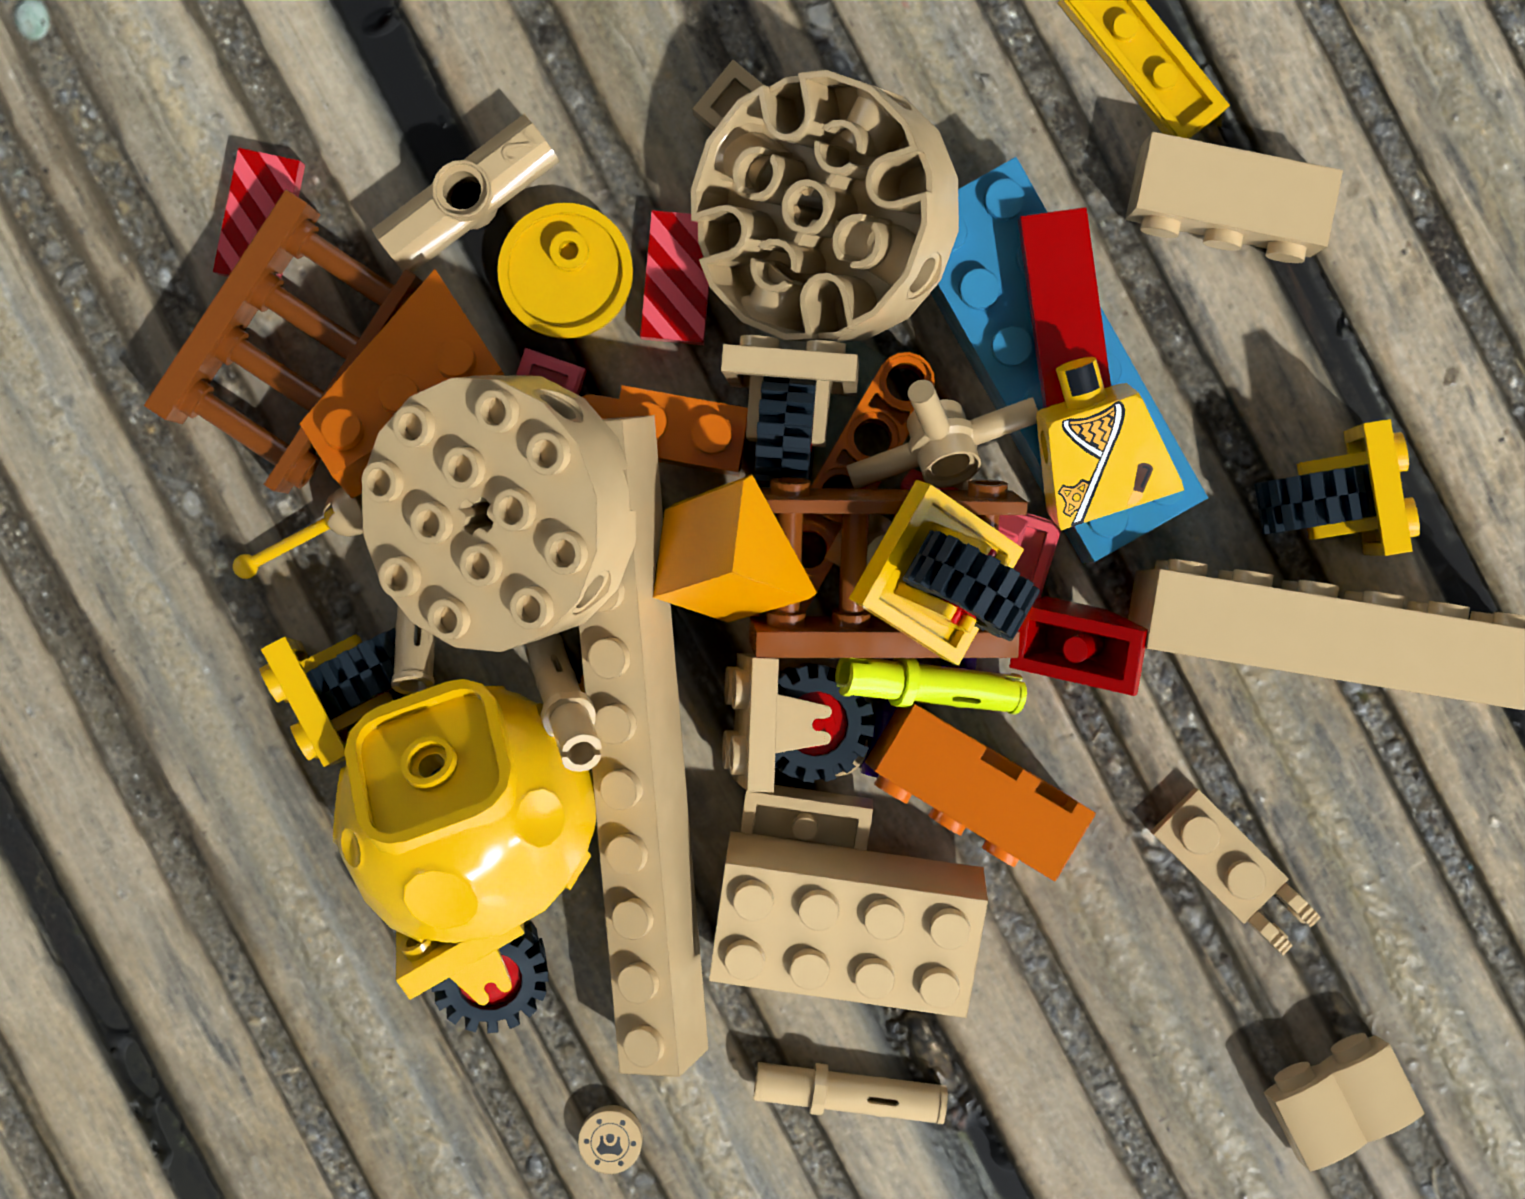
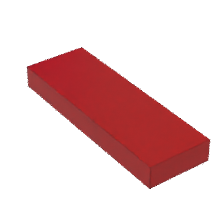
[1018,207,1111,408]

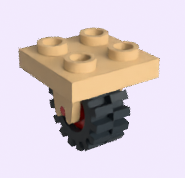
[721,335,859,487]
[722,653,874,792]

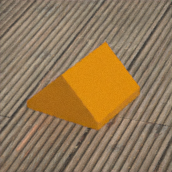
[653,475,817,622]

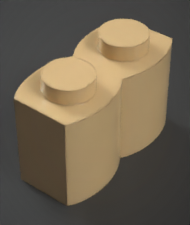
[1264,1033,1425,1172]

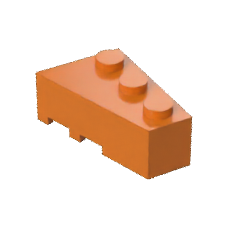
[299,269,505,498]
[865,703,1096,882]

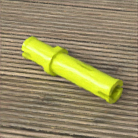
[835,658,1027,715]

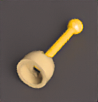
[233,487,363,579]

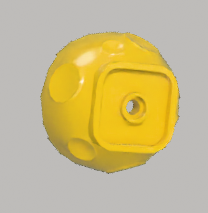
[333,679,596,943]

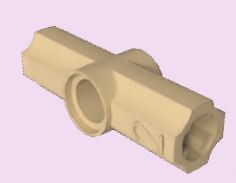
[372,113,560,273]

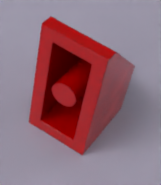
[1009,596,1148,696]

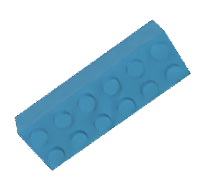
[931,157,1208,563]

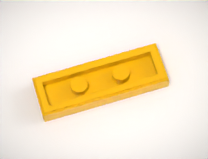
[1058,0,1230,139]

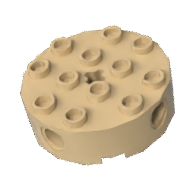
[691,70,959,342]
[362,375,636,652]

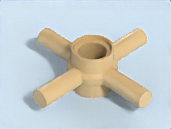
[847,380,1038,490]

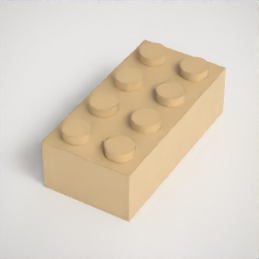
[709,831,988,1018]

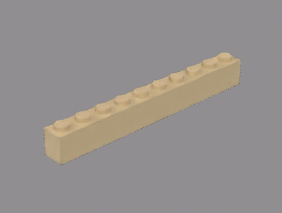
[579,415,708,1077]

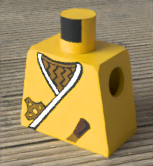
[1036,357,1184,530]

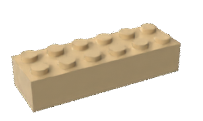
[1128,559,1525,710]

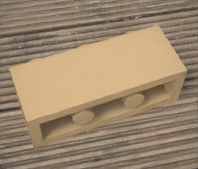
[1125,132,1343,263]

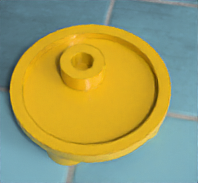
[497,203,633,339]

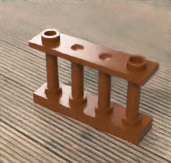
[143,189,423,494]
[749,477,1028,658]

